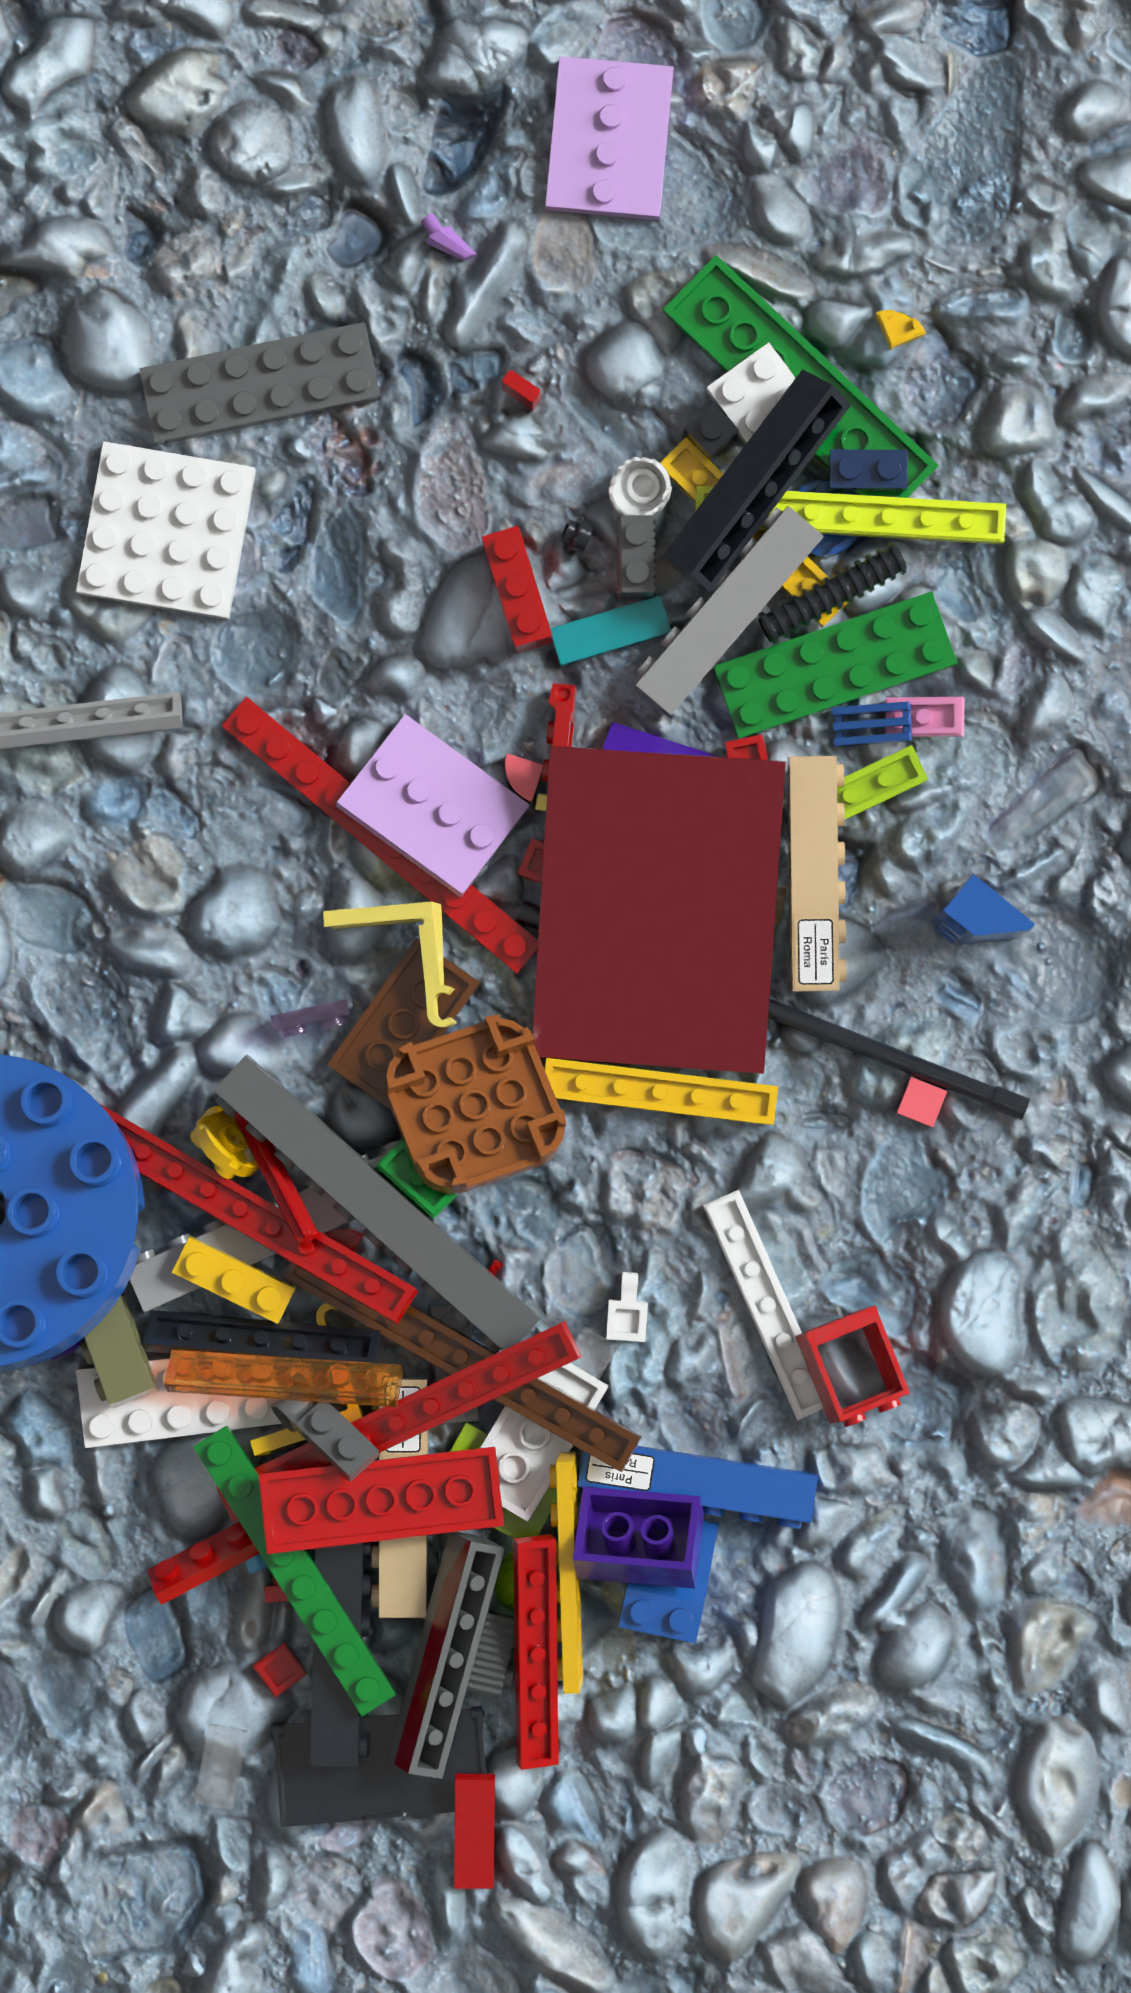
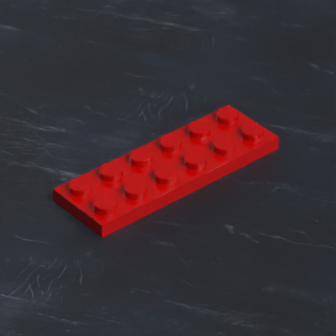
[258,1447,504,1554]

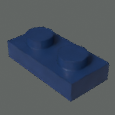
[829,449,908,491]

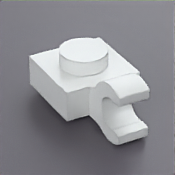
[606,1272,648,1342]

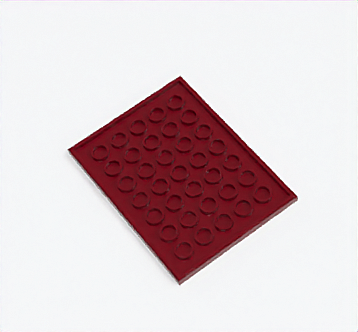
[533,745,786,1074]

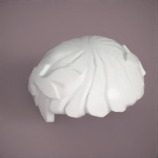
[609,457,672,516]

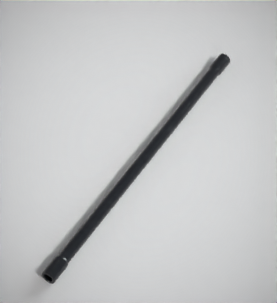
[516,900,1030,1120]

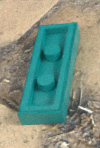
[550,596,671,667]

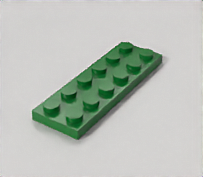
[713,591,958,739]

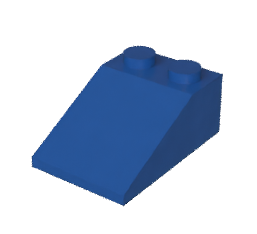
[618,1520,719,1644]

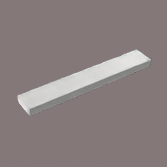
[703,1190,823,1420]

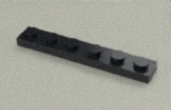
[143,1310,382,1373]

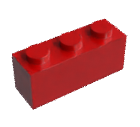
[481,525,553,654]

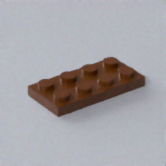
[327,938,480,1110]

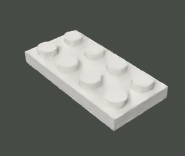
[480,1363,609,1522]

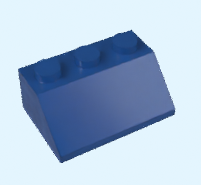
[932,874,1035,945]

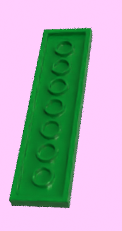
[663,255,939,498]

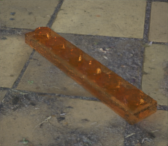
[164,1350,403,1407]

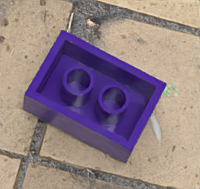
[573,1487,704,1589]

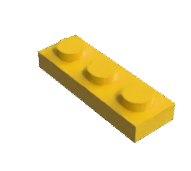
[171,1236,296,1324]

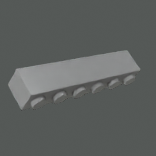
[635,506,824,715]

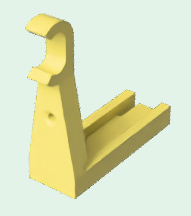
[323,902,457,1028]

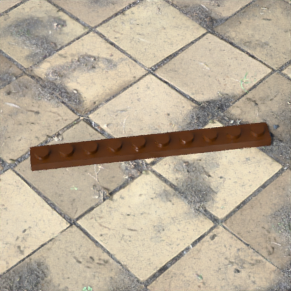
[282,1262,642,1472]

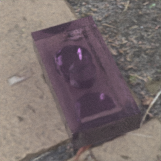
[270,999,352,1038]

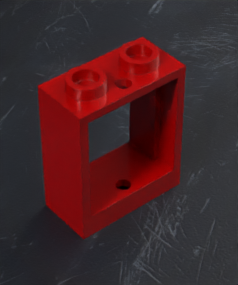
[795,1305,910,1427]

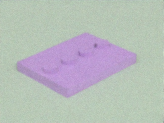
[545,56,674,221]
[336,714,530,898]

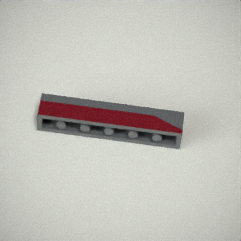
[387,1532,505,1779]

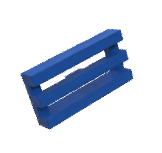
[832,701,912,747]

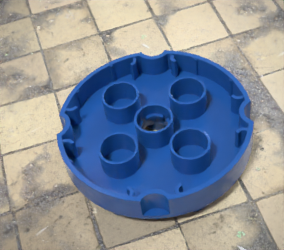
[0,1054,145,1372]

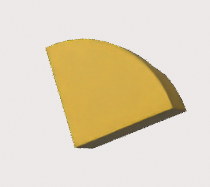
[875,310,926,350]

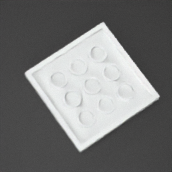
[76,441,256,620]

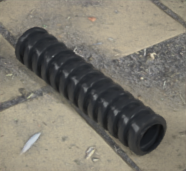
[758,543,907,644]

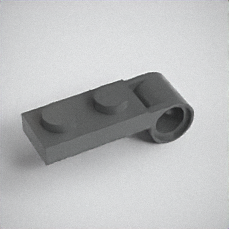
[271,1380,379,1482]

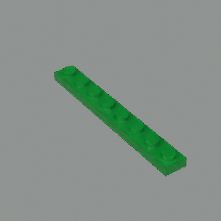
[193,1425,397,1717]

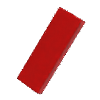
[454,1773,495,1889]

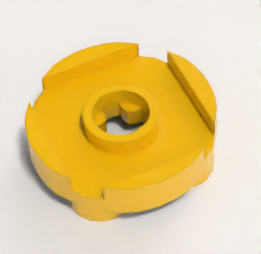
[190,1106,259,1179]

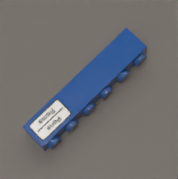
[577,1445,818,1528]

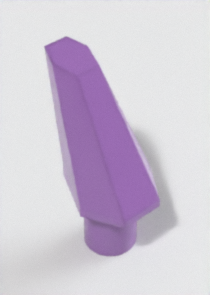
[421,213,476,261]

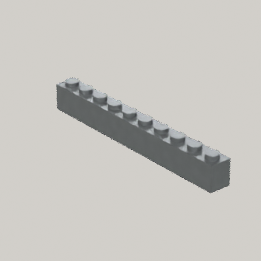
[213,1054,540,1353]

